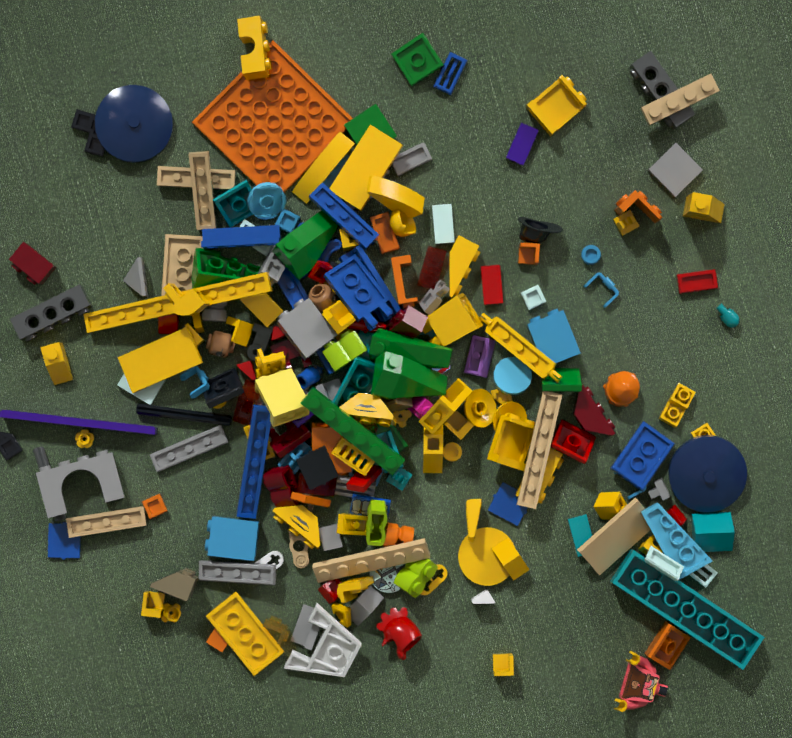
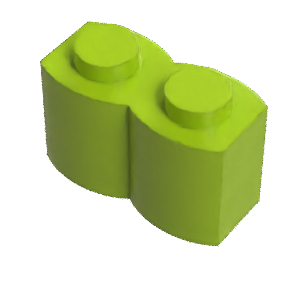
[322,330,368,372]
[366,500,387,546]
[393,559,438,598]

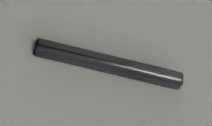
[136,404,232,426]

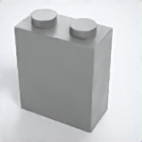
[276,298,337,361]

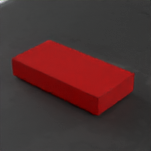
[481,265,503,305]
[676,269,718,294]
[346,465,382,493]

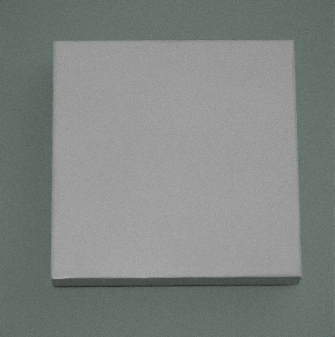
[648,143,703,197]

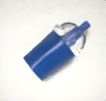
[296,365,323,390]

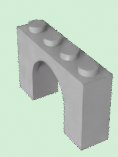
[36,450,124,518]

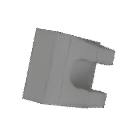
[648,478,670,500]

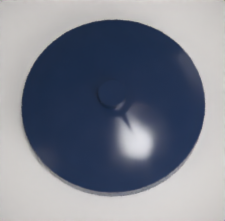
[95,85,173,163]
[668,435,747,512]

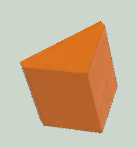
[644,621,691,670]

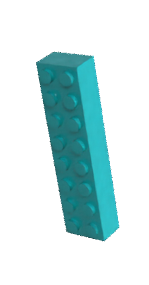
[610,549,765,670]

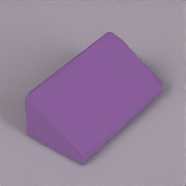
[464,335,495,378]

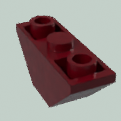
[573,385,615,436]

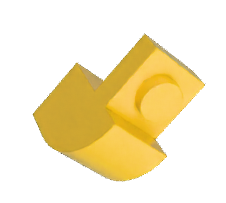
[163,283,210,316]

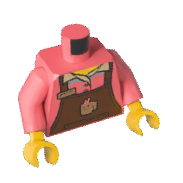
[614,651,668,712]

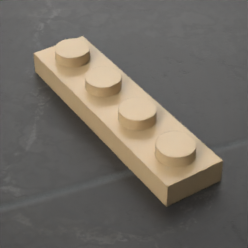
[641,74,720,126]
[189,151,217,230]
[157,166,236,190]
[66,506,147,538]

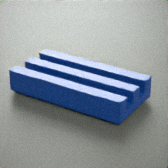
[433,52,467,96]

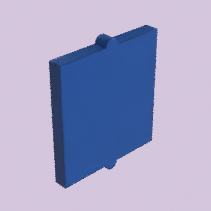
[488,482,528,526]
[48,522,81,560]

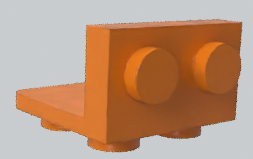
[614,190,663,223]

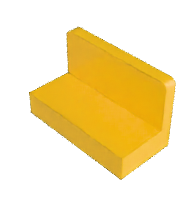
[240,293,283,328]

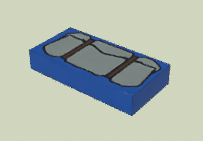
[350,494,391,520]

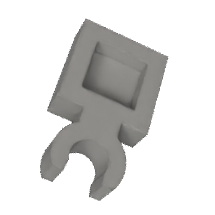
[419,280,450,315]

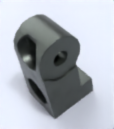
[247,323,273,361]

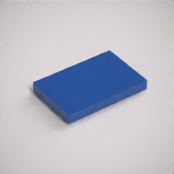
[610,421,675,491]

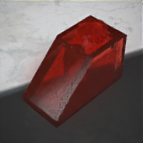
[232,379,260,426]

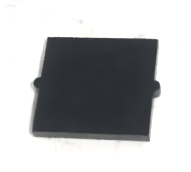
[295,445,339,490]

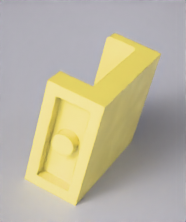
[255,368,310,427]

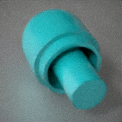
[716,303,740,328]

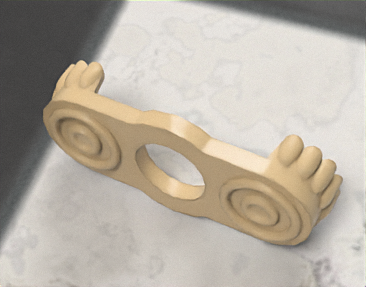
[288,527,310,569]

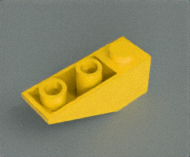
[449,235,480,299]

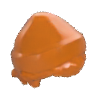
[603,371,640,407]

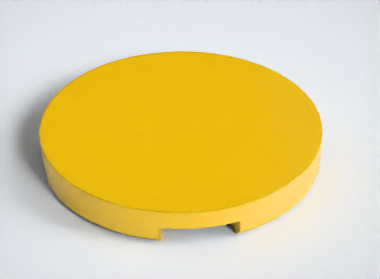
[458,527,515,586]

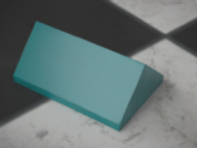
[332,355,375,407]

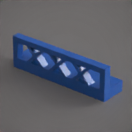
[309,182,379,250]
[201,225,281,249]
[339,245,401,322]

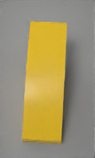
[367,176,425,218]

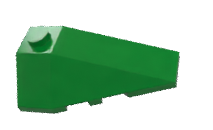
[273,210,339,280]
[191,248,274,288]
[369,328,453,368]
[371,351,448,399]

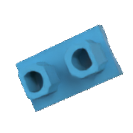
[278,442,312,475]

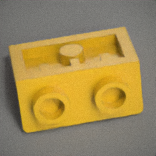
[255,349,286,379]
[337,576,374,603]

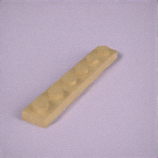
[516,391,562,509]
[312,538,430,583]

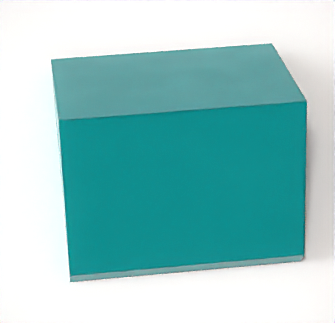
[213,180,253,228]
[691,512,735,552]

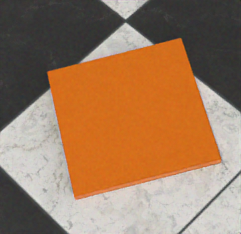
[192,40,353,193]

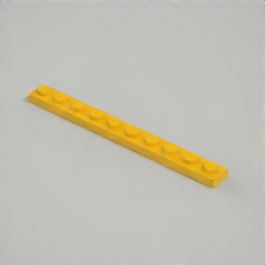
[83,272,272,333]

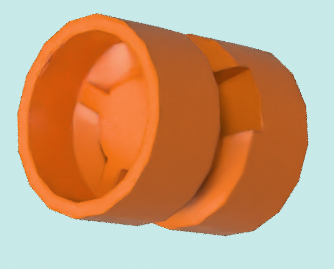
[382,522,414,547]

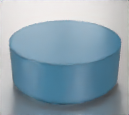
[581,245,601,265]

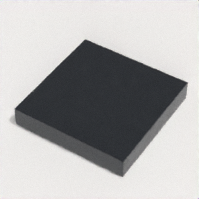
[200,368,245,409]

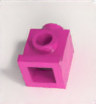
[408,396,433,419]

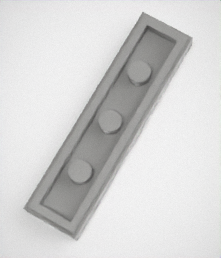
[150,425,229,472]
[199,560,276,585]

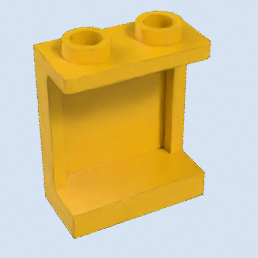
[526,75,587,137]
[418,378,472,435]
[487,414,535,471]

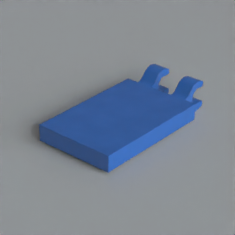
[323,254,393,331]

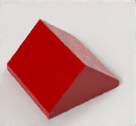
[551,420,596,464]

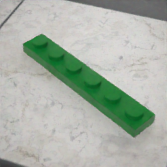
[300,387,405,475]

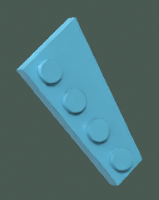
[641,502,712,580]

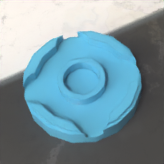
[247,182,286,220]
[493,357,532,395]

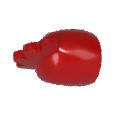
[376,607,422,660]

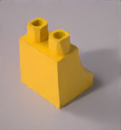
[423,293,483,347]

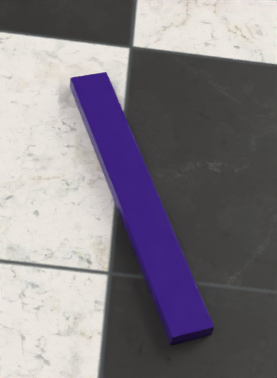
[0,410,157,435]

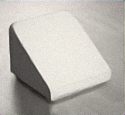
[471,590,495,604]

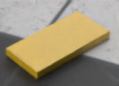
[329,125,403,211]
[117,327,203,393]
[206,591,285,676]

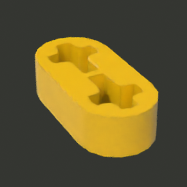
[421,564,447,596]

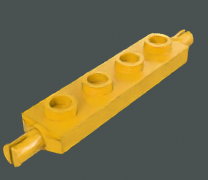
[479,313,562,383]

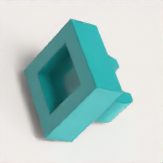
[386,468,412,491]

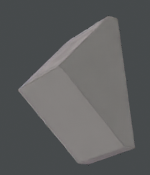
[349,585,384,626]

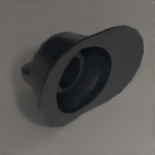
[518,217,563,244]

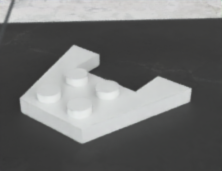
[284,603,362,677]

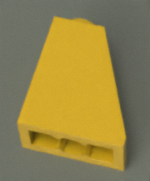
[683,192,724,223]

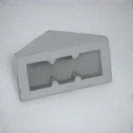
[123,257,148,297]

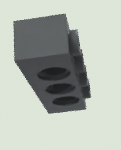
[630,51,695,130]
[10,284,93,342]

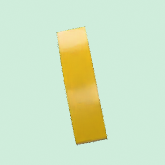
[292,132,355,204]

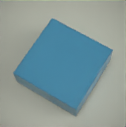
[275,209,301,233]

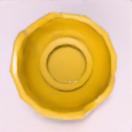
[390,209,416,237]

